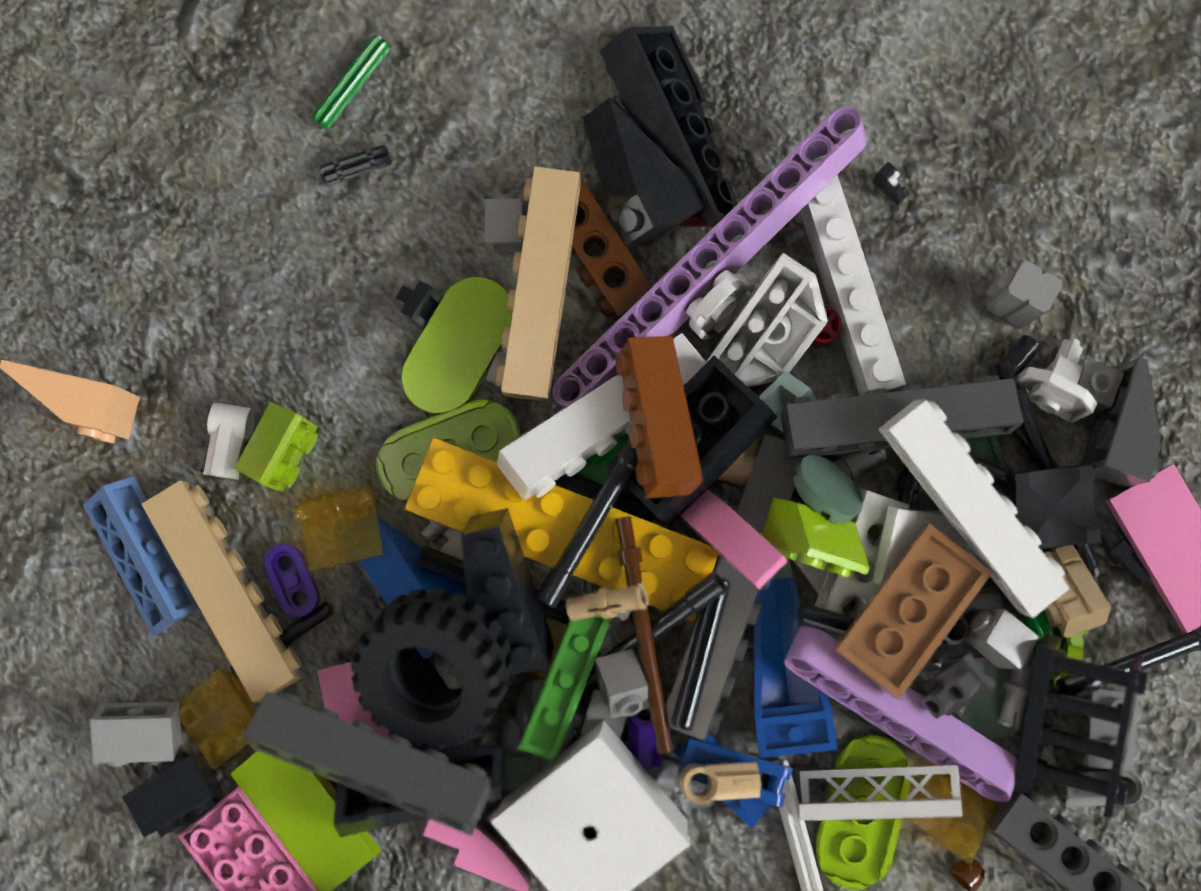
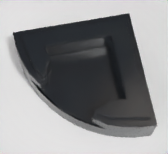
[872,162,908,206]

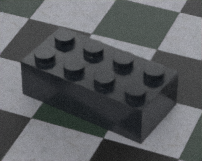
[607,355,778,526]

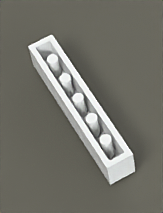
[800,175,906,396]
[497,333,706,501]
[878,400,1070,618]

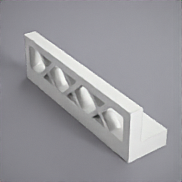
[799,765,962,821]

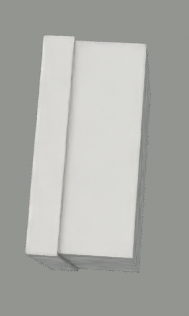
[491,720,690,891]

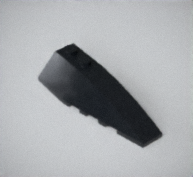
[600,26,737,228]

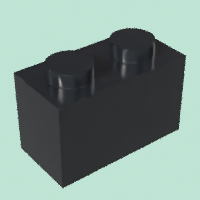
[122,752,224,838]

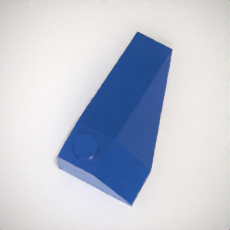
[343,514,467,660]

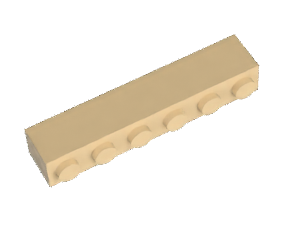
[496,166,581,403]
[141,480,303,703]

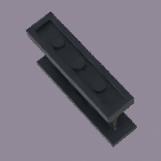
[1014,634,1149,818]

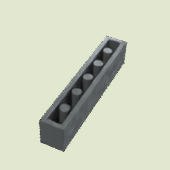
[780,376,1023,459]
[244,692,491,836]

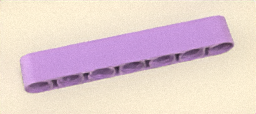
[784,625,1019,802]

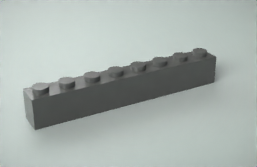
[665,434,803,741]

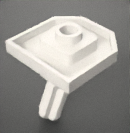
[1016,338,1098,423]

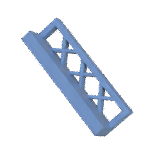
[83,476,200,636]

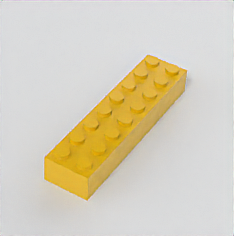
[404,438,719,622]

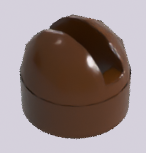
[950,858,985,891]

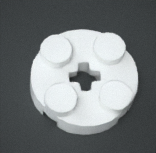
[686,270,755,340]

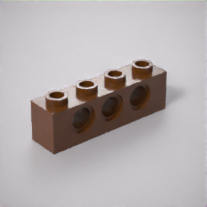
[571,171,652,322]

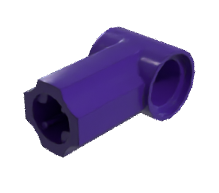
[628,713,661,768]

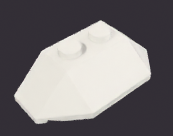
[706,253,828,387]

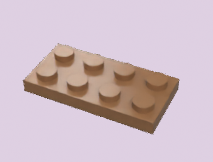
[833,524,992,699]

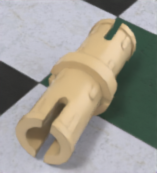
[566,583,648,622]

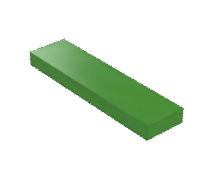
[518,616,612,763]

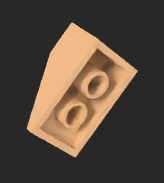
[0,360,140,444]

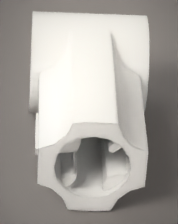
[203,402,255,480]

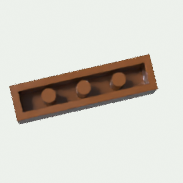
[615,336,703,498]

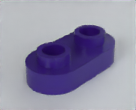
[264,544,320,617]

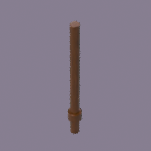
[616,516,673,754]

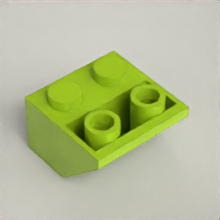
[234,401,318,492]
[762,497,869,577]

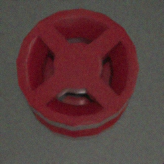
[810,306,842,348]

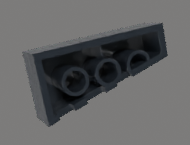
[461,508,554,675]
[333,746,504,837]

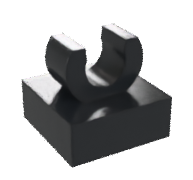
[395,281,443,330]

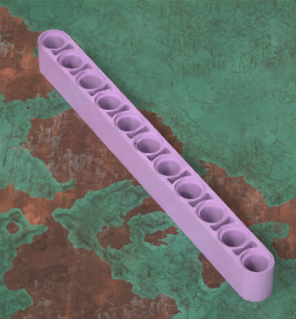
[552,107,867,409]

